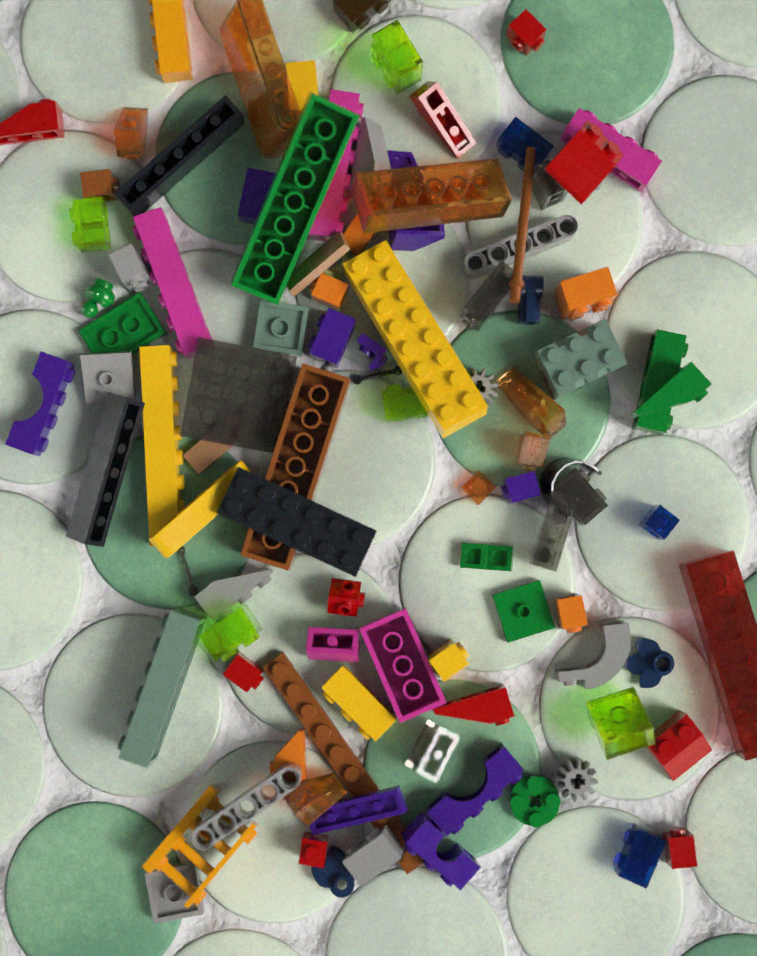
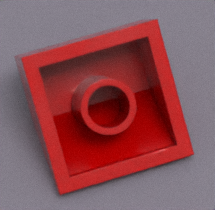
[641,710,712,781]

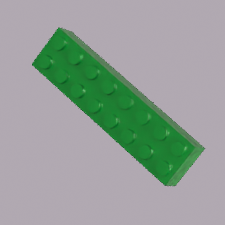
[231,92,360,305]

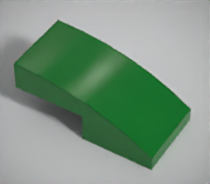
[460,543,514,572]

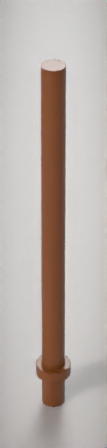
[509,147,536,303]

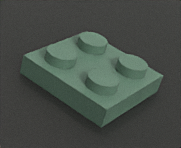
[253,300,309,357]

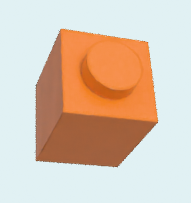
[309,273,349,311]
[554,594,588,633]

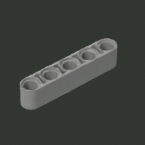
[463,215,579,279]
[191,762,302,850]

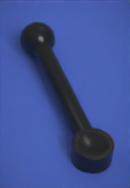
[353,366,403,385]

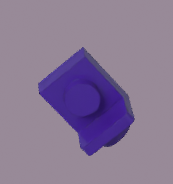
[357,333,388,373]

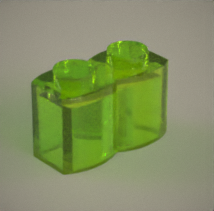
[69,197,111,253]

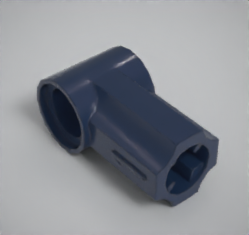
[518,275,544,325]

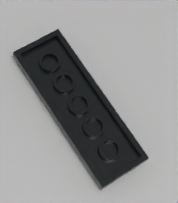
[217,467,377,577]

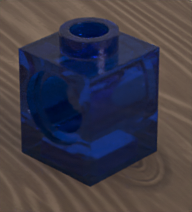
[638,504,680,540]

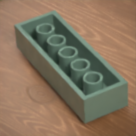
[117,608,207,768]

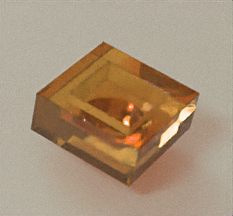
[461,470,496,505]

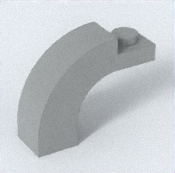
[555,621,631,690]

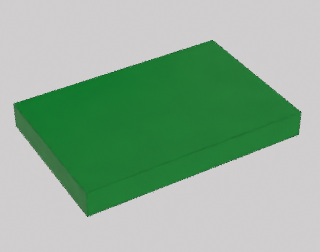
[78,291,168,356]

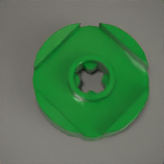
[509,775,561,828]

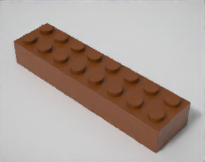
[240,363,351,571]

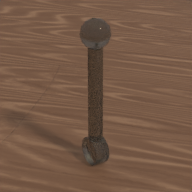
[176,546,199,596]

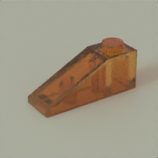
[495,367,567,440]

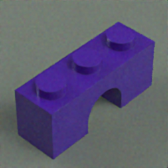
[401,811,481,891]

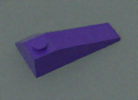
[387,151,445,251]

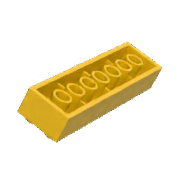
[343,240,488,438]

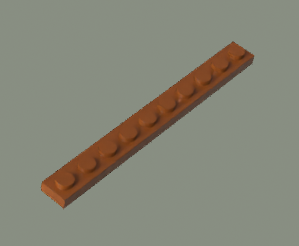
[263,652,423,874]

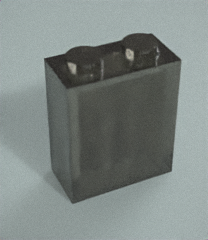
[460,261,513,331]

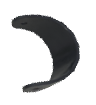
[540,458,602,520]

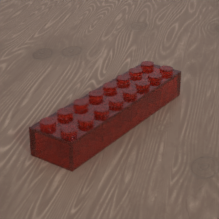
[678,550,757,761]

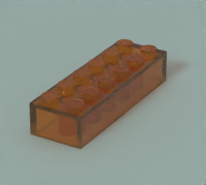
[351,158,512,233]

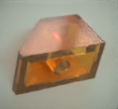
[114,107,148,159]
[515,431,551,472]
[284,773,348,826]

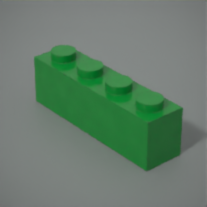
[632,329,688,435]

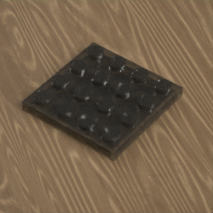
[180,337,297,453]

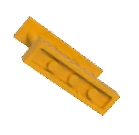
[142,784,258,909]

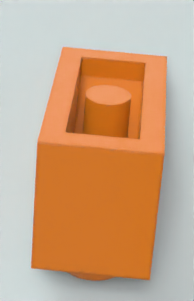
[270,727,307,783]

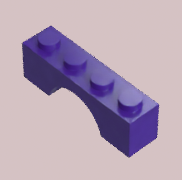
[5,351,75,457]
[426,743,524,837]

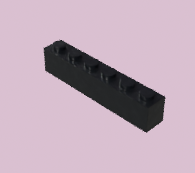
[114,95,245,217]
[66,392,145,547]

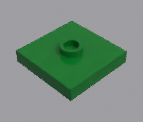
[492,580,555,643]

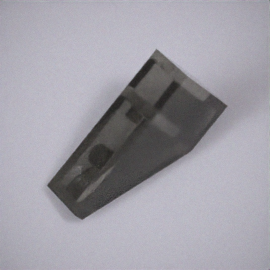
[529,492,579,572]

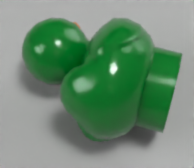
[81,278,115,318]

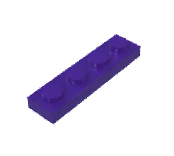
[304,785,407,835]

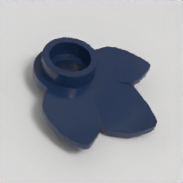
[624,638,674,688]
[312,846,355,898]

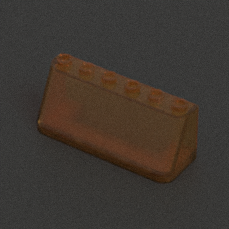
[220,0,301,159]

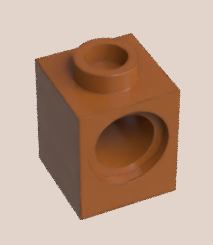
[80,169,120,204]

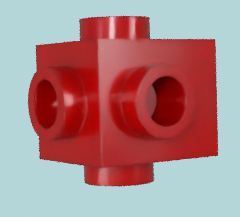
[327,578,365,617]

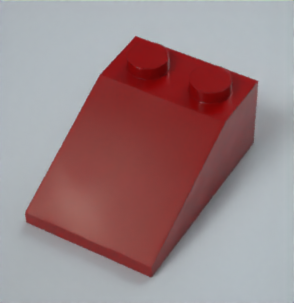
[545,120,623,205]

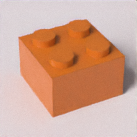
[553,267,618,321]

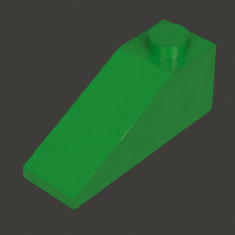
[630,361,712,418]

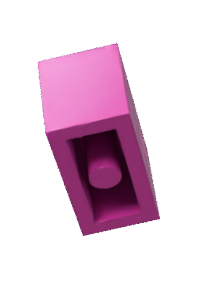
[306,627,361,663]

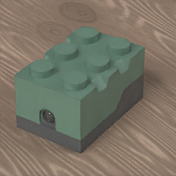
[533,318,628,401]

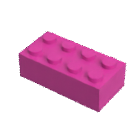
[359,607,447,723]

